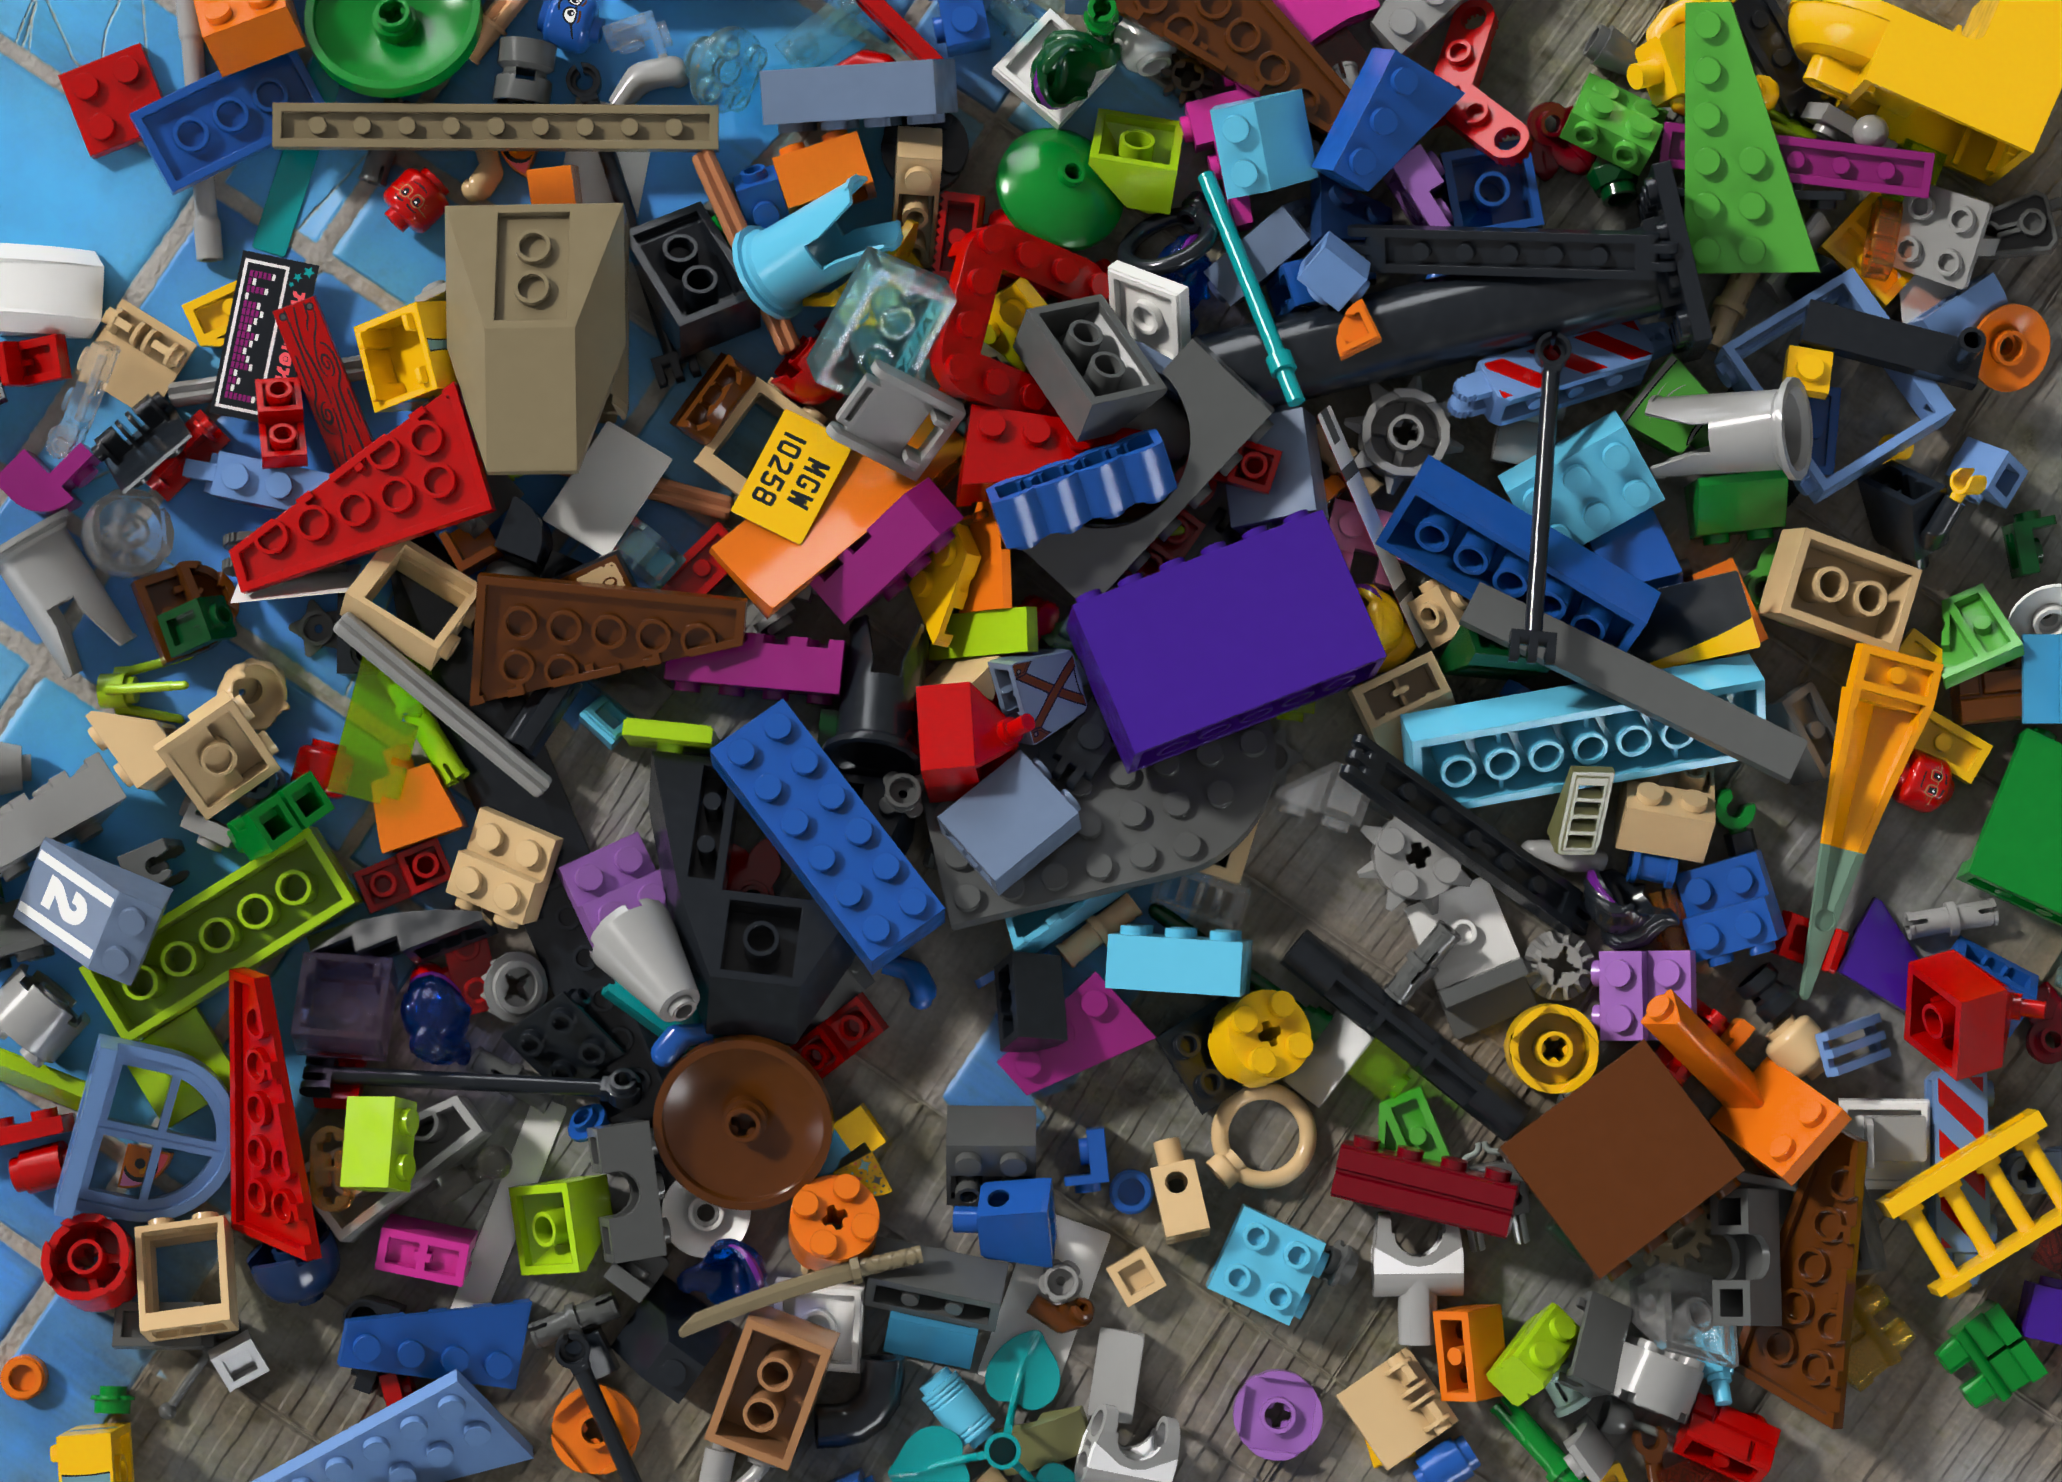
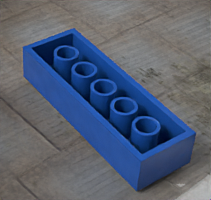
[1375,455,1661,652]
[710,699,945,975]

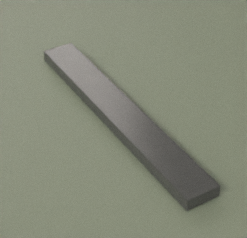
[1459,582,1809,784]

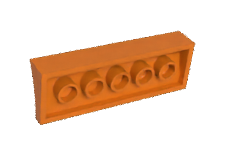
[709,413,964,619]

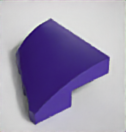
[1836,897,1919,1014]

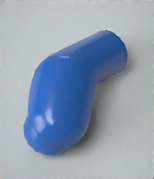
[651,1023,713,1067]

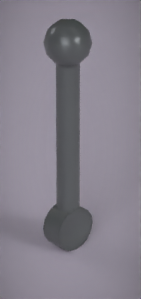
[159,1340,220,1420]

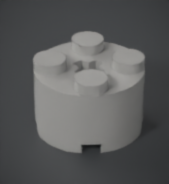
[0,963,90,1068]
[1609,1334,1705,1425]

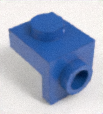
[732,164,789,228]

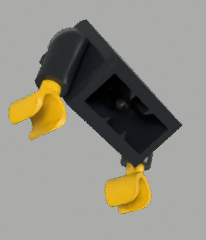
[1857,434,1987,570]

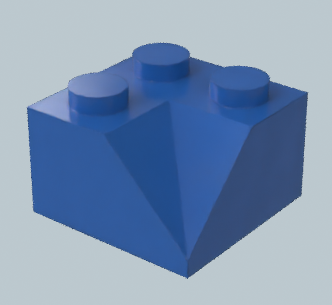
[1438,139,1545,229]

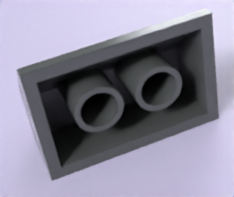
[1013,294,1168,442]

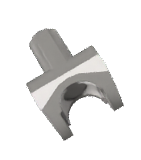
[1371,1212,1464,1346]
[1074,1404,1181,1482]

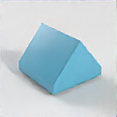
[579,692,633,751]

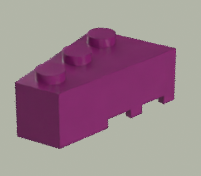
[809,477,964,624]
[997,971,1156,1095]

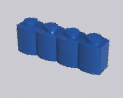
[986,429,1178,550]

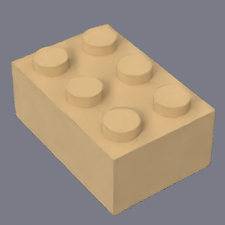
[1757,527,1922,652]

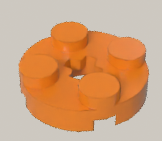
[551,1383,642,1475]

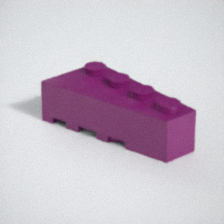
[664,633,849,706]

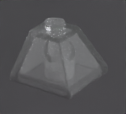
[1629,1263,1739,1369]

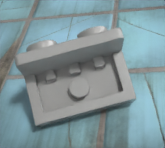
[1885,184,2000,289]

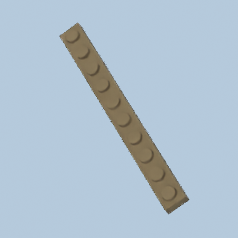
[272,102,719,152]

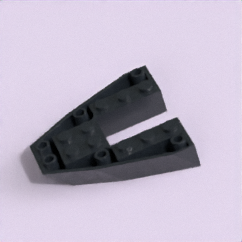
[649,751,916,1044]

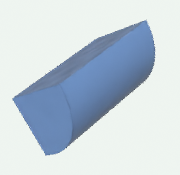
[1907,272,2008,337]

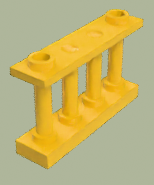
[1875,1108,2062,1299]

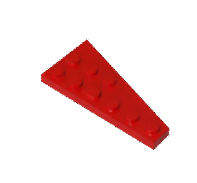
[229,381,497,594]
[229,967,322,1262]

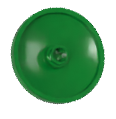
[304,0,483,98]

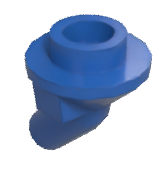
[568,1103,611,1143]

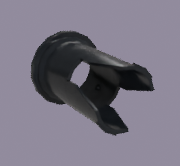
[822,614,932,778]

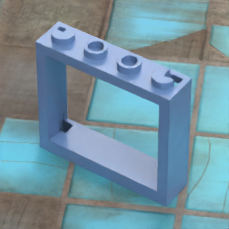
[1714,267,1956,504]

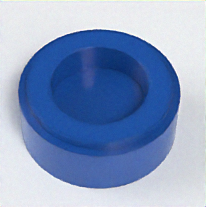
[1109,1169,1154,1214]

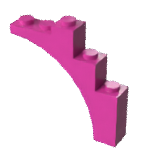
[1179,0,1380,232]

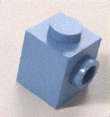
[1297,231,1371,312]
[1945,437,2029,509]

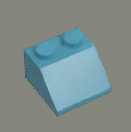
[1210,88,1319,199]

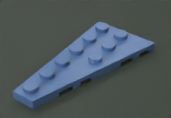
[251,1369,534,1482]

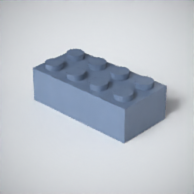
[759,59,958,133]

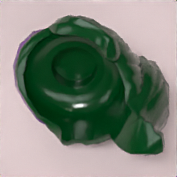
[1030,30,1122,110]

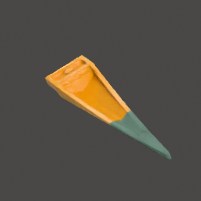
[1799,643,1944,1001]

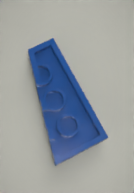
[337,1298,532,1389]

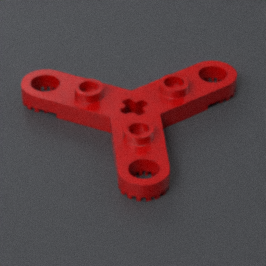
[1430,0,1534,167]

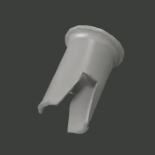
[1645,377,1813,481]
[0,508,137,680]

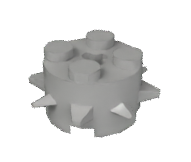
[1344,375,1464,495]
[1357,816,1472,915]

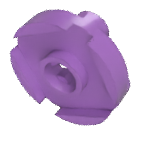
[1233,1369,1323,1461]

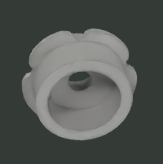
[1039,1259,1083,1303]

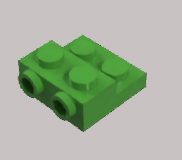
[1559,73,1669,176]

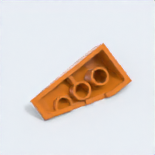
[959,501,1013,614]

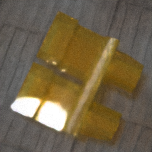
[1847,1282,1916,1392]

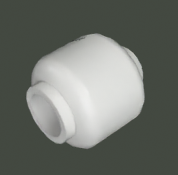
[1113,17,1177,76]

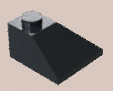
[610,1274,735,1404]

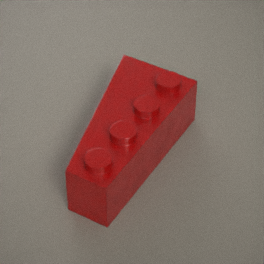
[955,404,1142,507]

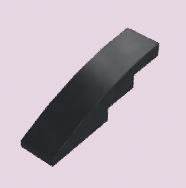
[307,909,499,966]

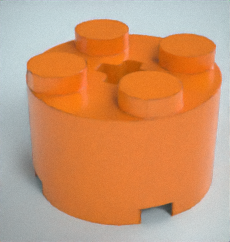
[788,1174,880,1271]

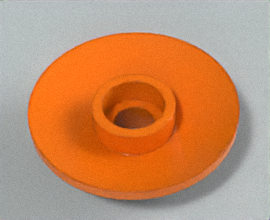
[1977,304,2051,392]

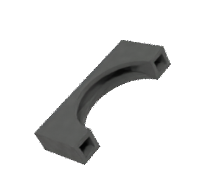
[1024,336,1275,598]

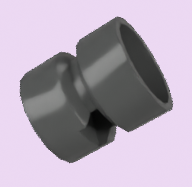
[492,36,557,104]

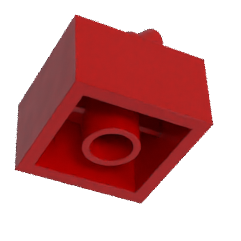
[916,682,1035,803]
[1904,949,2047,1081]

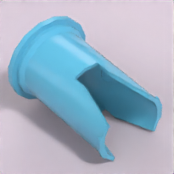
[732,173,903,320]

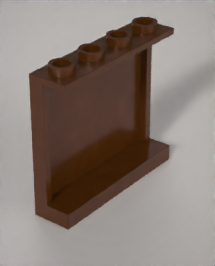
[1497,1039,1745,1282]

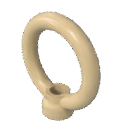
[1205,1083,1317,1190]

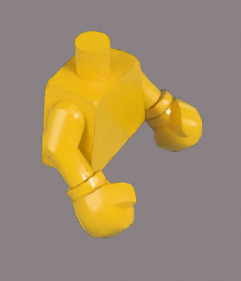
[1627,0,1780,117]

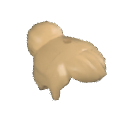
[217,658,290,734]

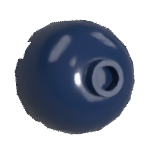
[246,1222,341,1306]

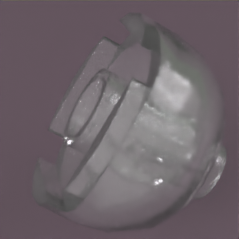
[80,488,174,579]

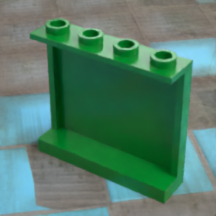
[1956,727,2062,927]

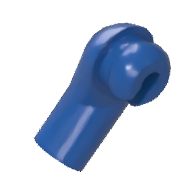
[881,956,937,1010]

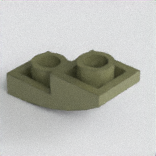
[993,1405,1089,1476]

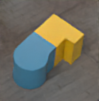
[817,1102,889,1176]

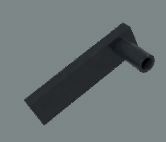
[1798,299,1986,391]

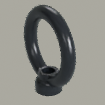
[1117,191,1219,276]

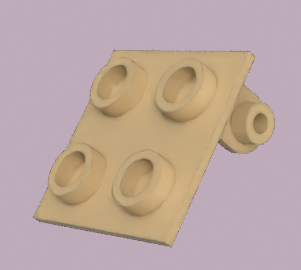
[75,298,197,408]
[1336,1346,1459,1471]

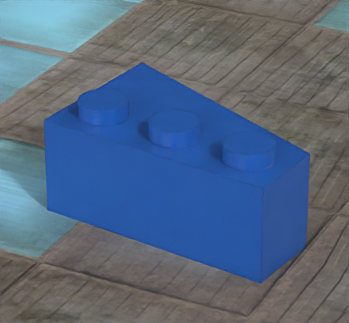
[1311,48,1465,192]

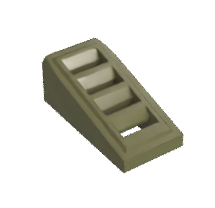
[1547,766,1615,855]

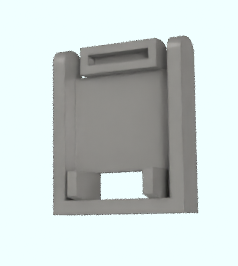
[826,359,966,481]

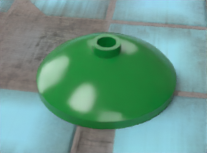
[996,128,1124,251]

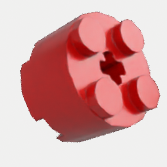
[40,1213,138,1312]

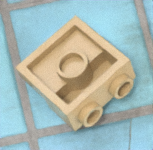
[153,690,281,821]
[445,806,564,929]

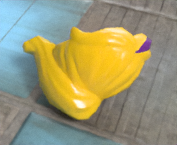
[1356,584,1417,686]

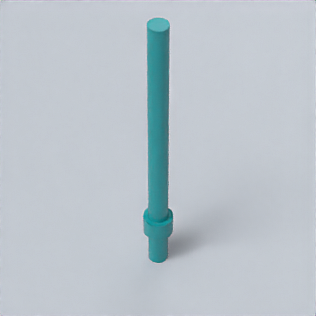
[1198,171,1305,407]

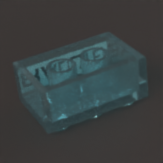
[806,246,957,396]

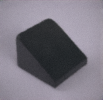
[1785,252,1843,301]
[565,1327,621,1380]

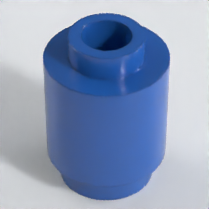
[1412,1435,1481,1482]

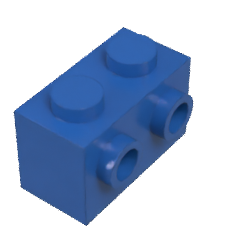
[928,0,991,57]

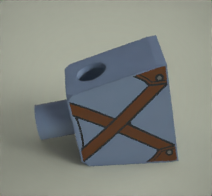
[988,648,1089,745]

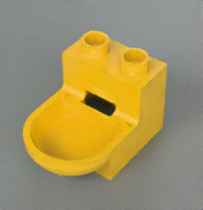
[1788,0,2062,186]

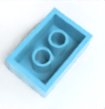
[1498,410,1665,546]
[1105,923,1253,997]

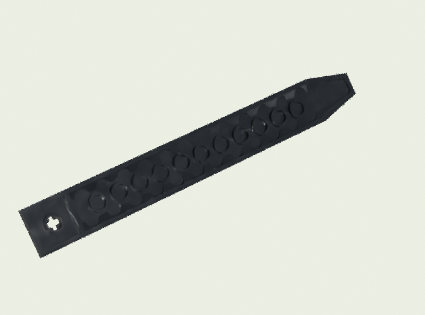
[391,532,676,1190]

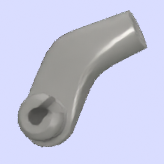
[608,56,690,105]
[1521,839,1608,872]

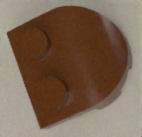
[669,352,756,445]
[130,561,239,667]

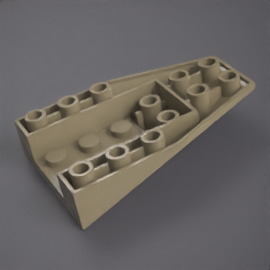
[445,203,630,475]

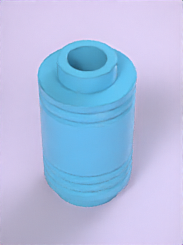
[919,1366,995,1449]

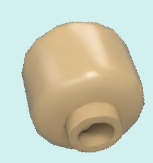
[1765,1013,1833,1081]

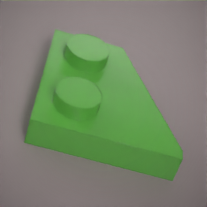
[1941,583,2025,689]
[1378,1085,1452,1162]

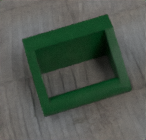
[1438,626,1550,682]

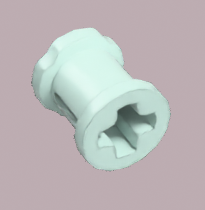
[1545,1359,1592,1418]

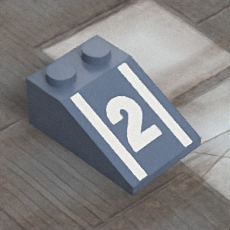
[13,837,173,986]

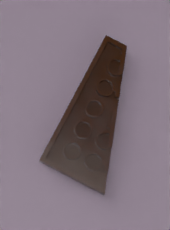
[1115,0,1351,137]
[470,572,748,706]
[1734,1129,1868,1429]

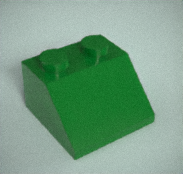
[1684,470,1788,546]

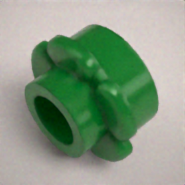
[90,1386,135,1414]

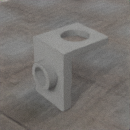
[1864,1115,1927,1169]

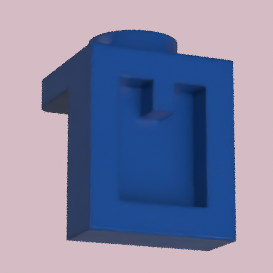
[1064,1126,1110,1193]

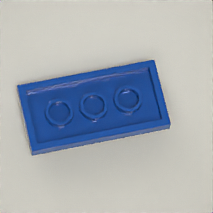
[129,50,325,196]

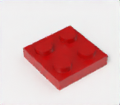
[58,43,164,159]

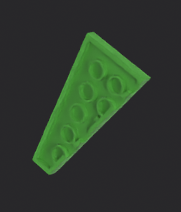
[1685,1,1821,274]

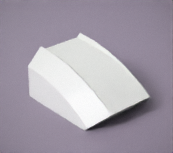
[0,243,104,339]

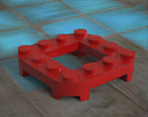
[923,224,1109,418]

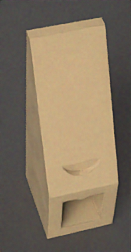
[891,126,942,268]

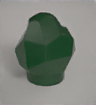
[1586,157,1638,208]

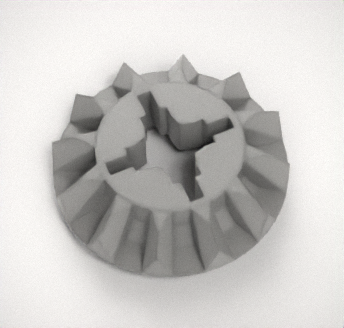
[1523,930,1594,1001]
[480,951,548,1023]

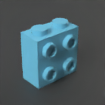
[1206,1203,1329,1326]

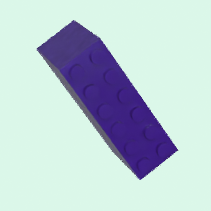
[1066,509,1387,774]

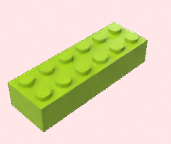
[78,826,363,1042]

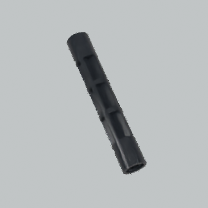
[1280,929,1531,1141]

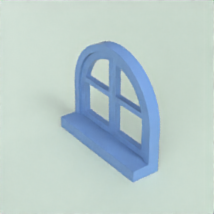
[54,1033,231,1222]

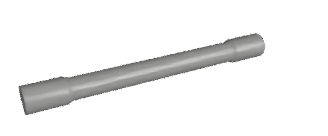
[176,0,223,262]

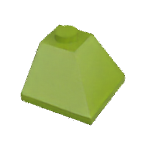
[1088,108,1183,215]
[508,1174,613,1276]

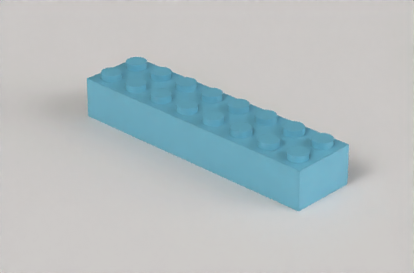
[1400,654,1766,809]

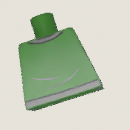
[1619,354,1709,457]

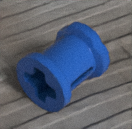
[1626,851,1678,890]

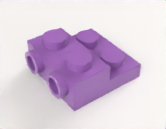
[1383,144,1454,226]
[556,832,668,948]
[1591,950,1697,1041]

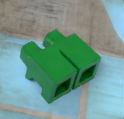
[226,771,335,861]
[1934,1299,2048,1409]

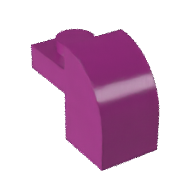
[0,442,101,516]

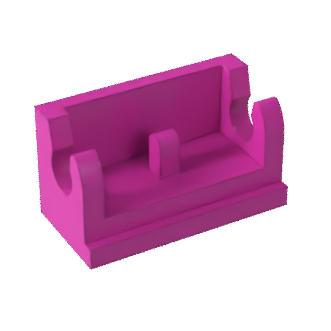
[374,1213,478,1287]

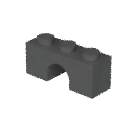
[586,1120,671,1264]
[1710,1188,1782,1326]

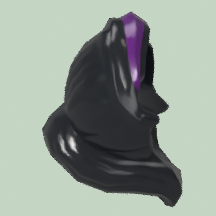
[1583,869,1680,951]

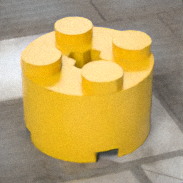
[1208,990,1313,1088]
[1503,1003,1599,1094]

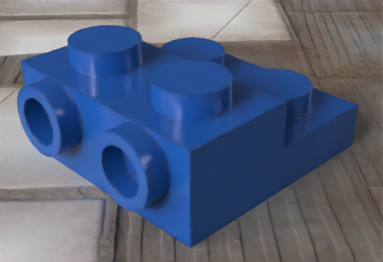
[1675,849,1788,967]

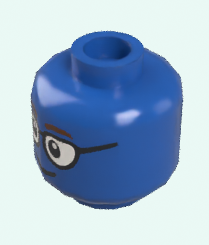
[537,0,606,54]

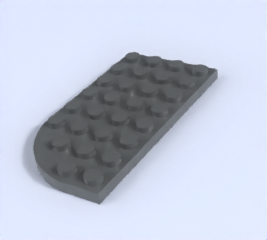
[919,719,1277,931]

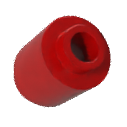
[9,1140,68,1194]

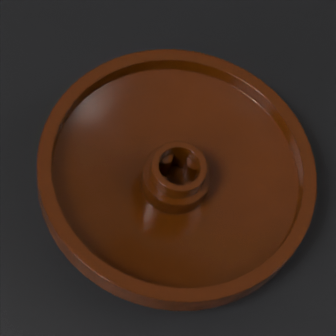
[653,1034,834,1210]

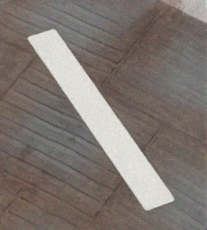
[450,1101,567,1309]

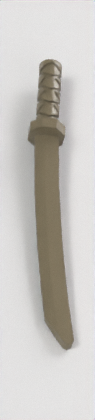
[678,1245,924,1338]

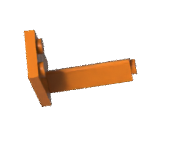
[1641,989,1852,1187]

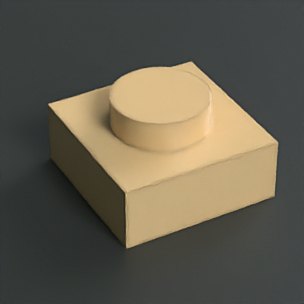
[1105,1245,1167,1307]

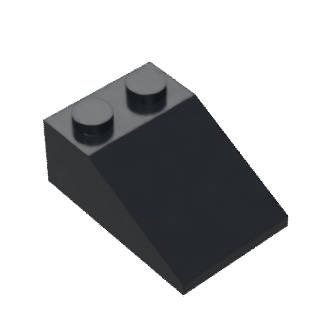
[629,201,761,359]

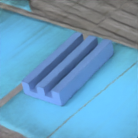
[1815,1013,1891,1078]

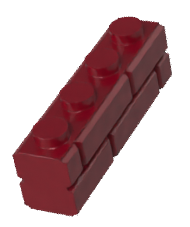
[1330,1135,1521,1239]

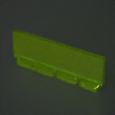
[327,630,434,804]

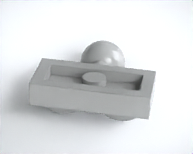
[1800,102,1898,148]

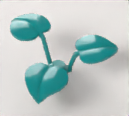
[888,1330,1076,1482]

